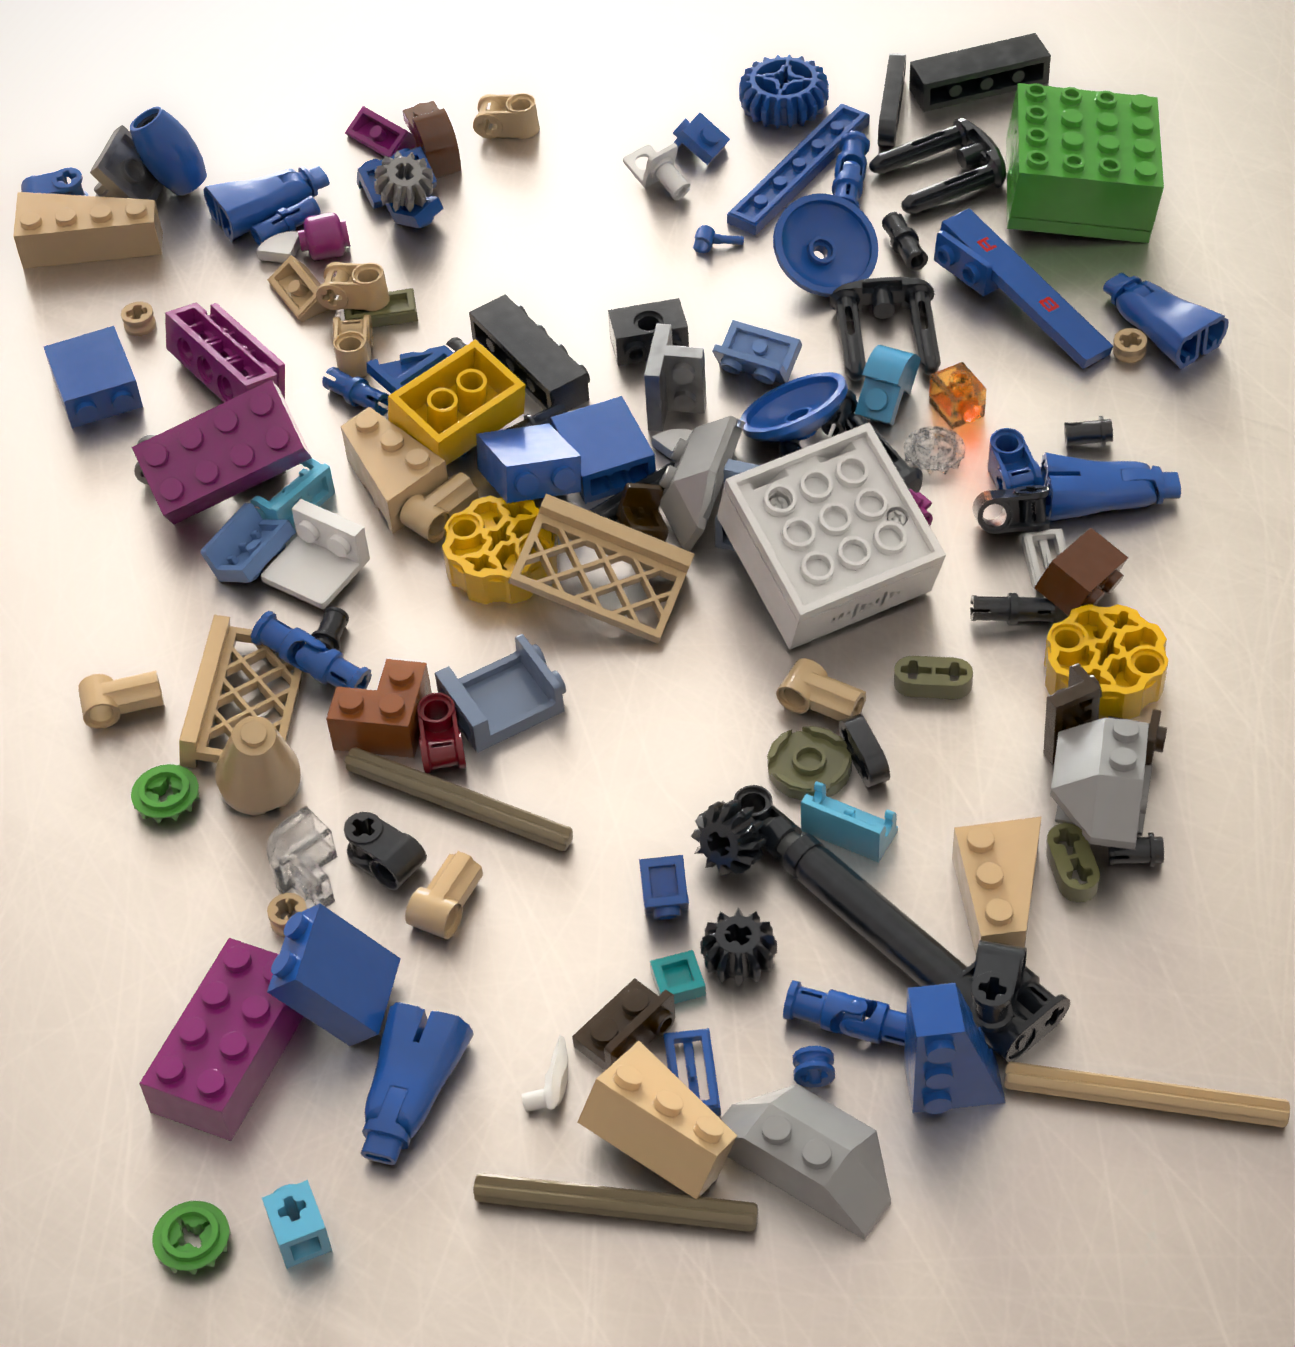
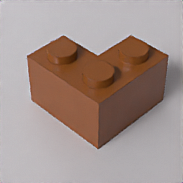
[326,659,432,758]

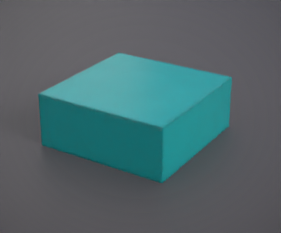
[650,950,706,1004]

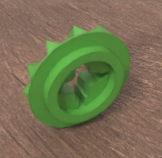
[131,764,200,824]
[152,1201,231,1275]

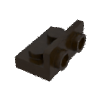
[1043,663,1102,765]
[572,978,675,1071]

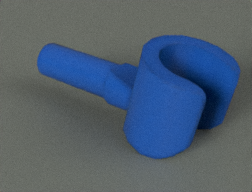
[693,225,744,254]

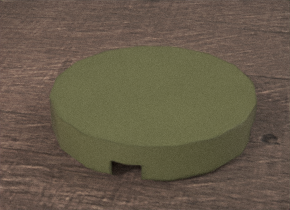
[767,726,852,800]

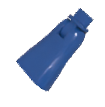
[203,165,330,242]
[1103,273,1229,369]
[1040,452,1181,522]
[361,1002,474,1165]

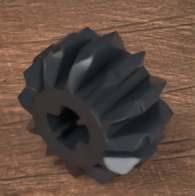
[691,799,769,876]
[700,907,777,987]

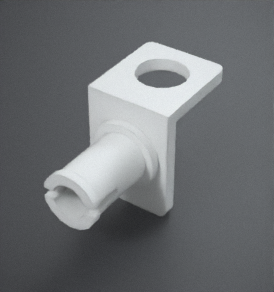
[623,143,691,200]

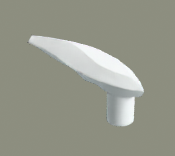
[522,1035,568,1112]

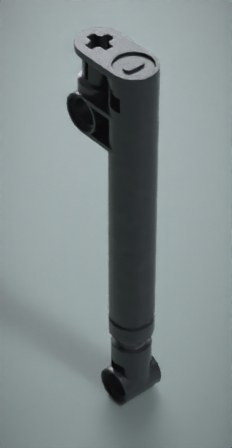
[733,785,1070,1062]

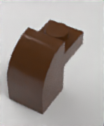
[402,100,462,179]

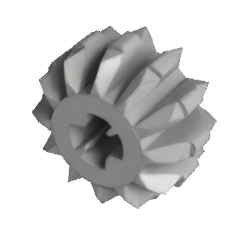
[374,150,433,212]

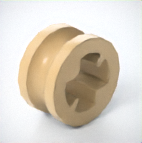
[121,302,156,336]
[1113,328,1147,363]
[267,893,307,937]

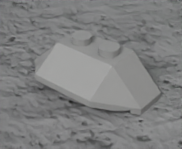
[659,416,746,552]
[1050,718,1149,850]
[721,1084,891,1240]

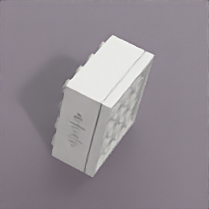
[717,422,946,650]

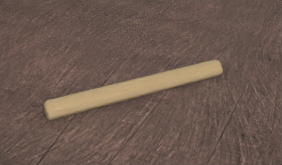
[1004,1061,1290,1128]

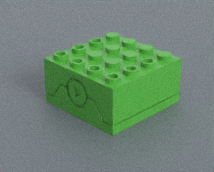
[1006,83,1164,243]

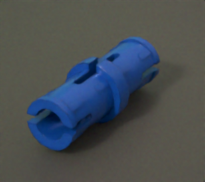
[250,196,321,246]
[322,367,389,416]

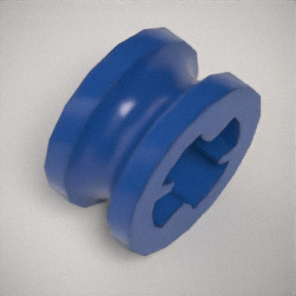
[793,1046,835,1088]

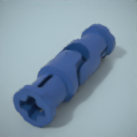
[832,131,870,209]
[251,611,372,689]
[783,980,906,1046]

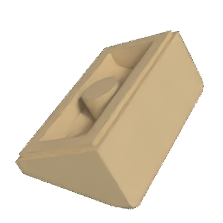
[267,255,331,322]

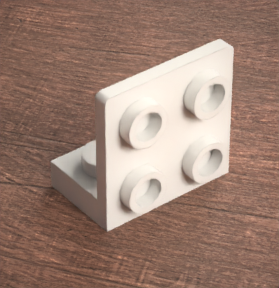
[261,499,370,609]

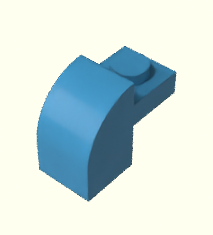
[855,345,921,426]

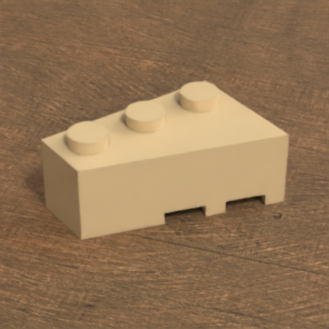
[341,407,448,534]
[952,816,1042,955]
[577,1041,737,1200]

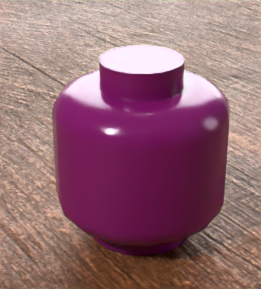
[297,212,351,261]

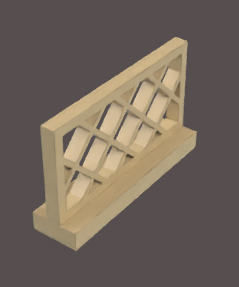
[508,494,695,644]
[179,614,306,768]

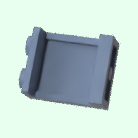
[434,634,566,753]

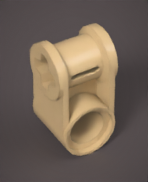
[473,93,540,139]
[316,262,390,311]
[333,315,373,378]

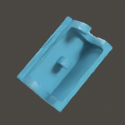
[250,458,335,528]
[801,781,898,863]

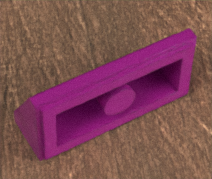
[345,106,416,157]

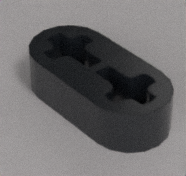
[839,714,890,787]

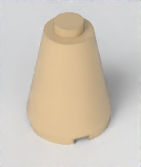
[215,716,301,815]

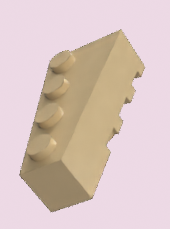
[13,192,163,269]

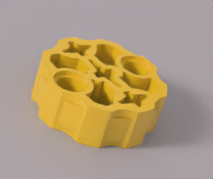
[442,495,558,605]
[1044,604,1169,719]

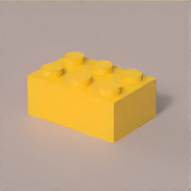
[388,339,526,465]

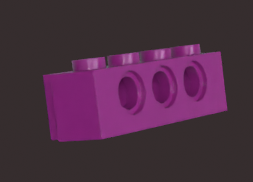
[165,302,285,402]

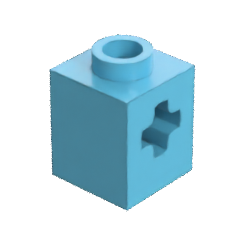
[262,1180,332,1269]

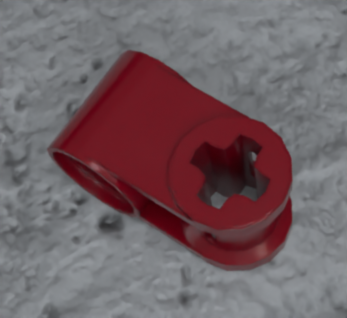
[417,693,467,774]

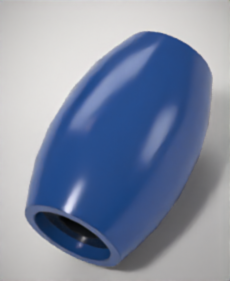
[129,106,207,196]

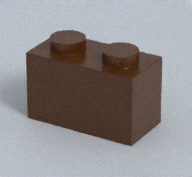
[1034,528,1128,616]

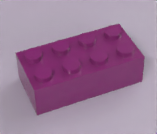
[132,380,312,525]
[139,938,304,1141]

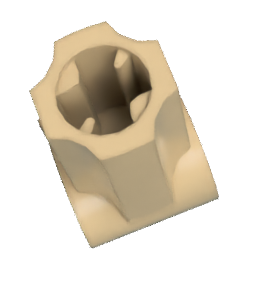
[400,472,479,543]
[776,658,866,721]
[78,670,164,729]
[405,851,483,939]

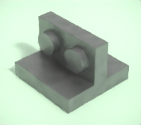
[89,124,164,202]
[644,323,707,431]

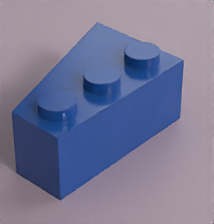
[904,983,1006,1114]

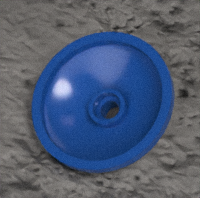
[773,193,879,297]
[740,372,848,442]

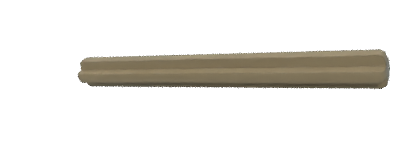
[344,747,573,851]
[473,1173,758,1232]

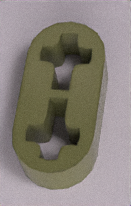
[894,656,973,699]
[1045,823,1100,903]

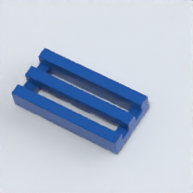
[664,1028,721,1116]

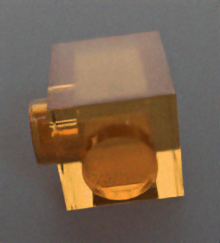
[929,362,987,429]

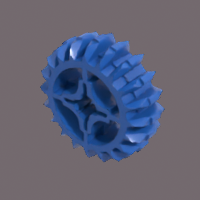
[739,54,829,129]

